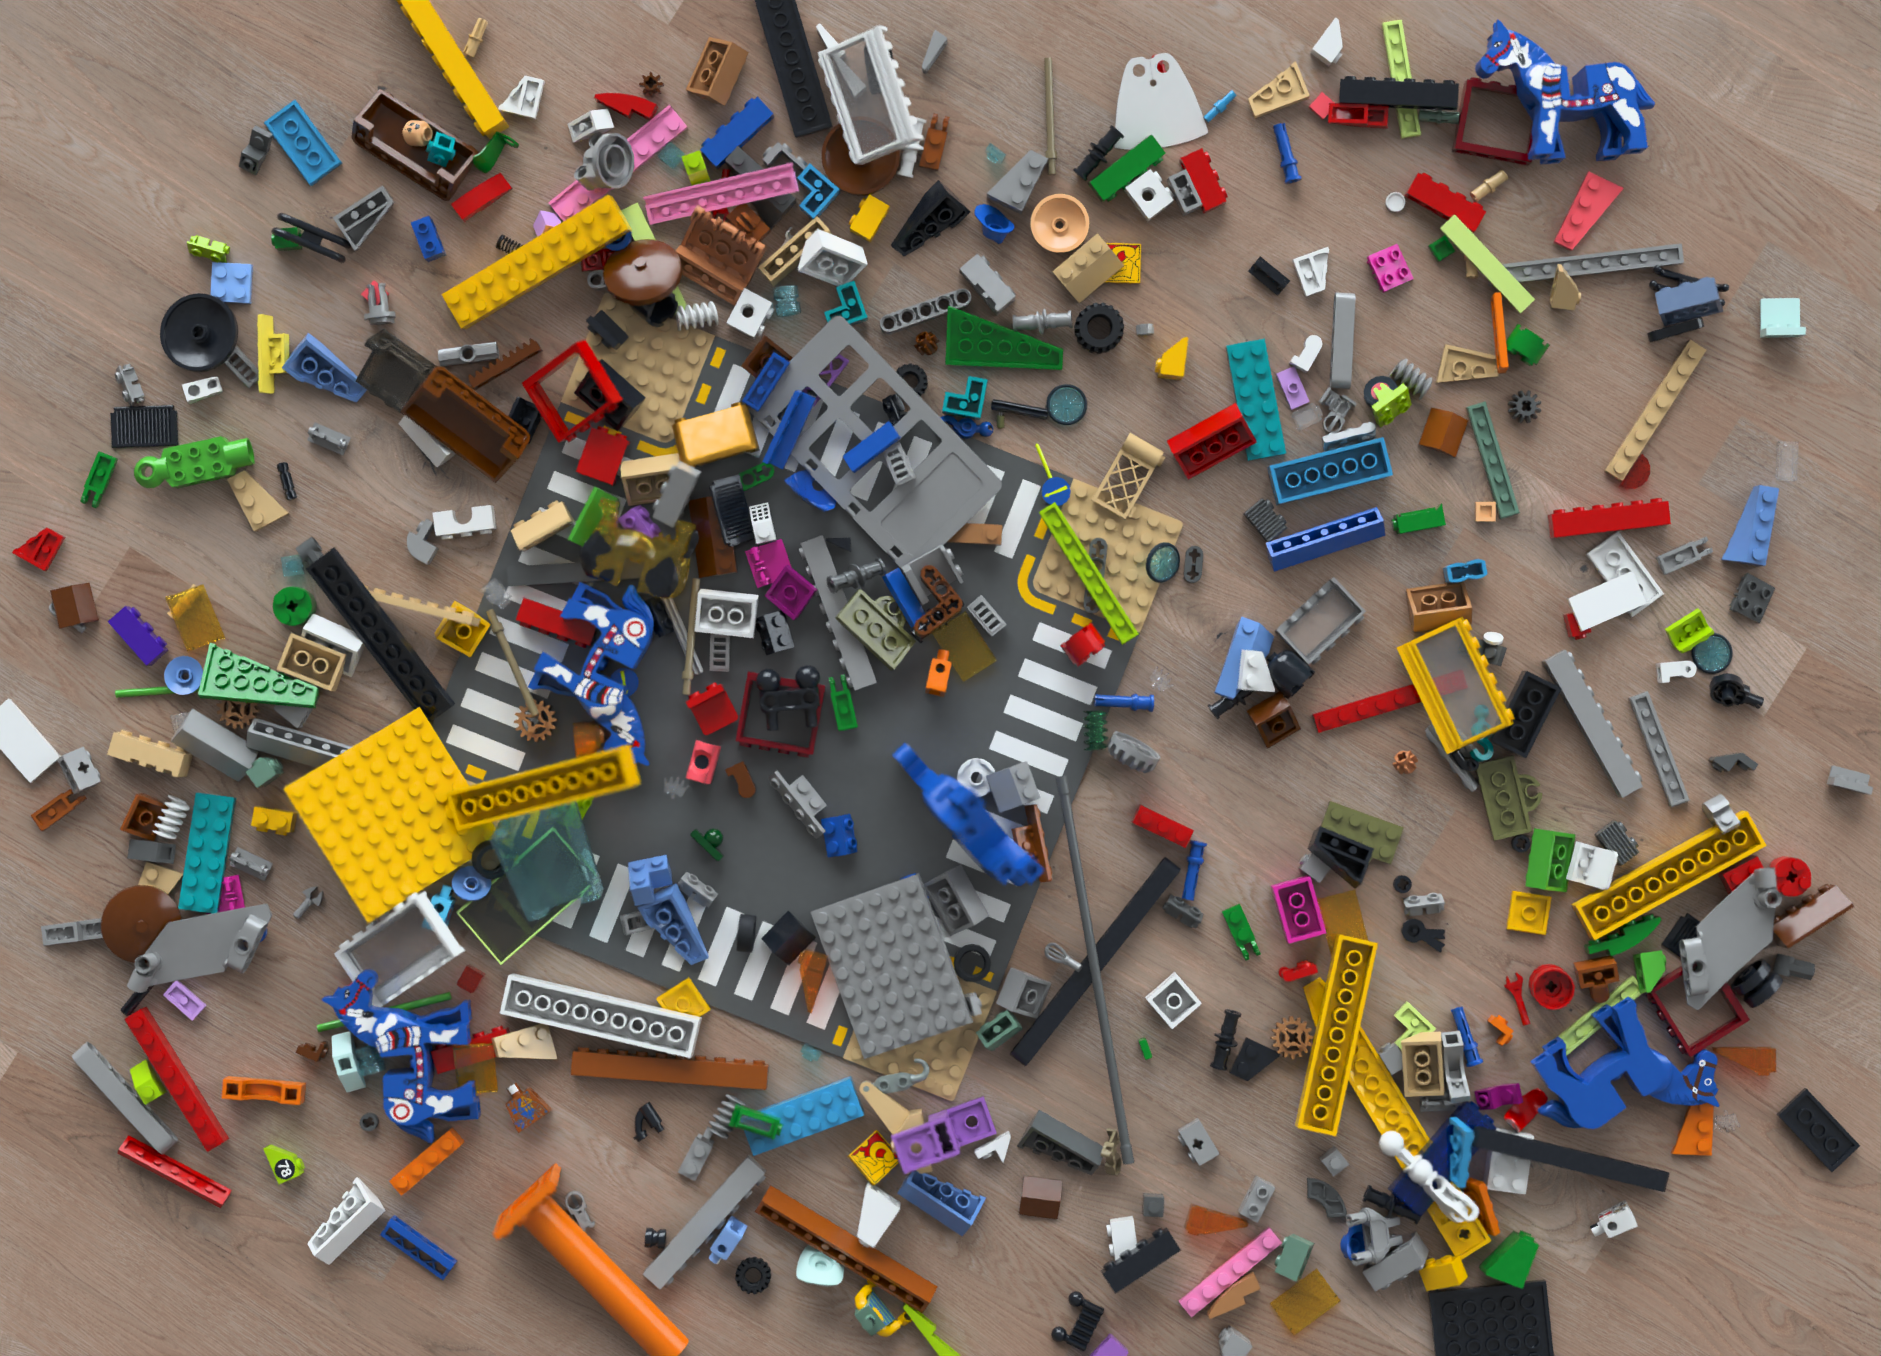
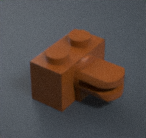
[726,203,771,243]
[1573,956,1620,1003]

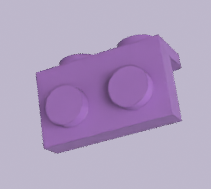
[618,505,663,550]

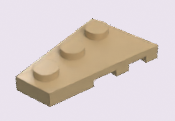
[1248,61,1310,118]
[1436,344,1499,383]
[138,861,183,894]
[491,1023,557,1060]

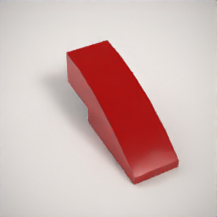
[594,93,658,121]
[1328,103,1389,129]
[451,172,513,222]

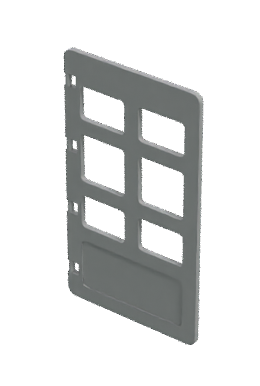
[748,316,1002,570]

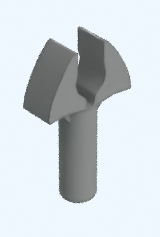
[293,886,323,919]

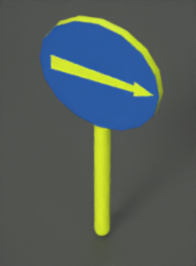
[1035,444,1071,506]
[610,668,639,696]

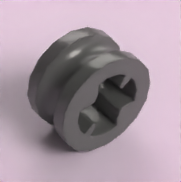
[360,1112,379,1131]

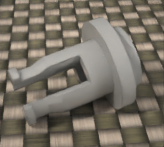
[364,283,396,325]

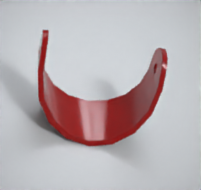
[1503,1088,1548,1133]

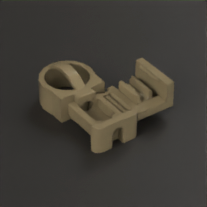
[1101,1129,1122,1176]

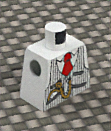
[1590,1200,1638,1238]

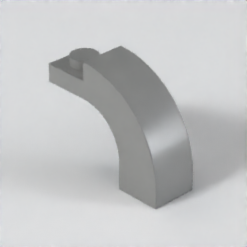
[1441,1031,1471,1103]

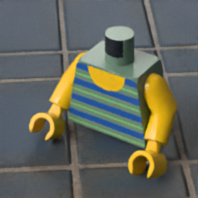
[854,1280,912,1337]

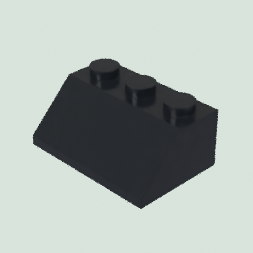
[574,359,646,432]

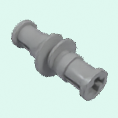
[1012,309,1073,334]

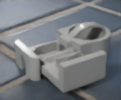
[1318,387,1356,433]
[565,1191,595,1231]

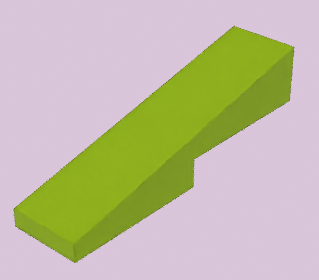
[903,1303,961,1356]

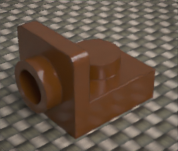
[295,1041,329,1062]

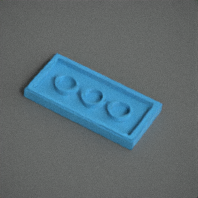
[264,100,342,186]

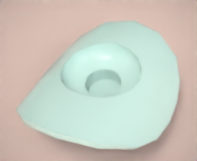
[796,1245,844,1286]

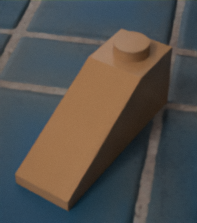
[948,523,1002,546]

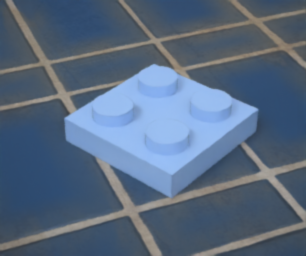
[211,262,253,304]

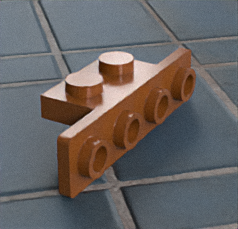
[1011,804,1052,882]

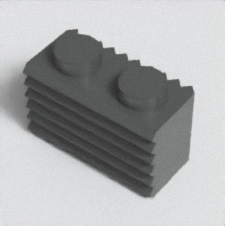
[1243,498,1287,542]
[1594,820,1639,866]

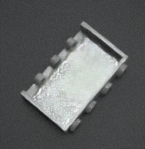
[1275,577,1366,665]

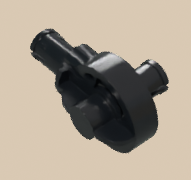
[1709,673,1764,709]

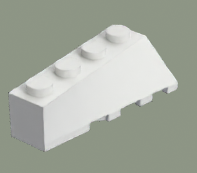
[308,1177,385,1265]

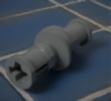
[827,558,886,593]

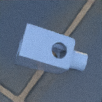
[709,1215,747,1264]

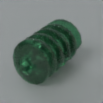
[1083,711,1108,750]

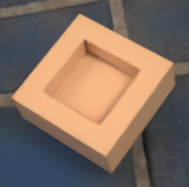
[1475,502,1496,522]

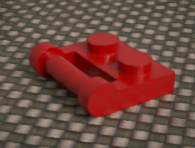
[1278,960,1318,982]

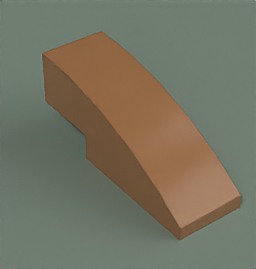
[1207,1271,1261,1319]

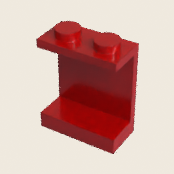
[576,426,630,486]

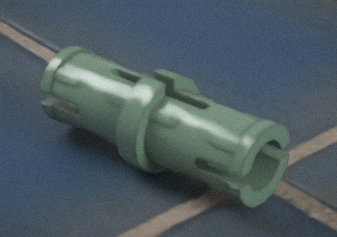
[1418,109,1459,125]

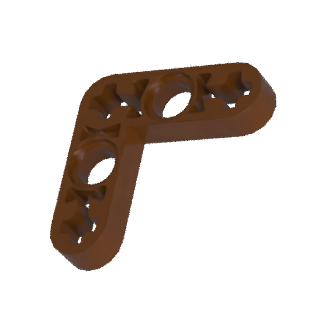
[914,565,963,638]

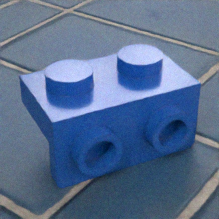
[821,814,857,858]

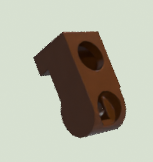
[725,761,756,798]

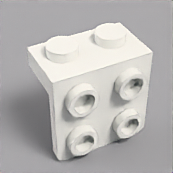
[1566,841,1618,890]

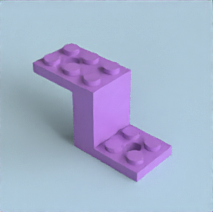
[891,1096,997,1174]

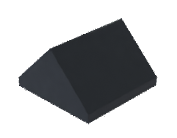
[761,910,816,965]

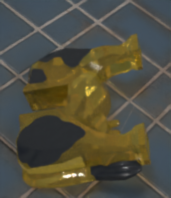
[580,497,699,599]

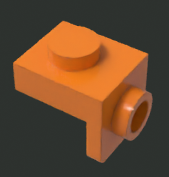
[1487,1015,1513,1046]

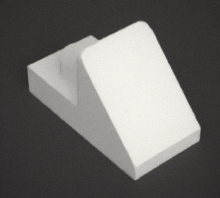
[974,1131,1011,1163]

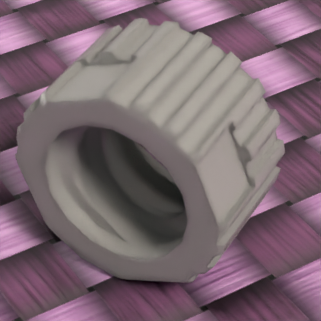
[1136,324,1154,336]

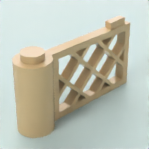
[1091,433,1165,520]

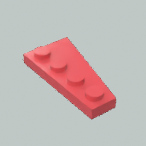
[1553,171,1624,251]

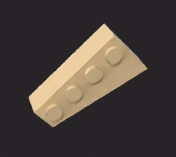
[107,729,193,777]

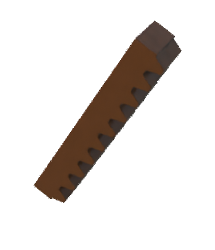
[469,339,543,390]

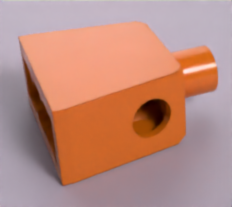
[925,649,952,697]

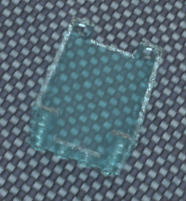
[490,801,604,922]

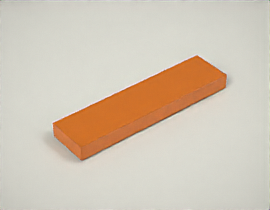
[1490,292,1509,374]

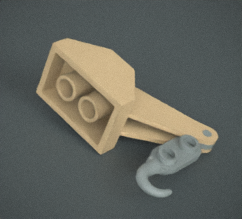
[859,1059,933,1174]

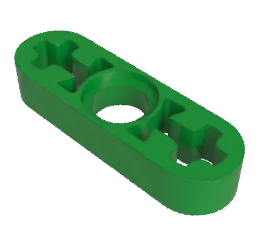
[737,462,775,491]

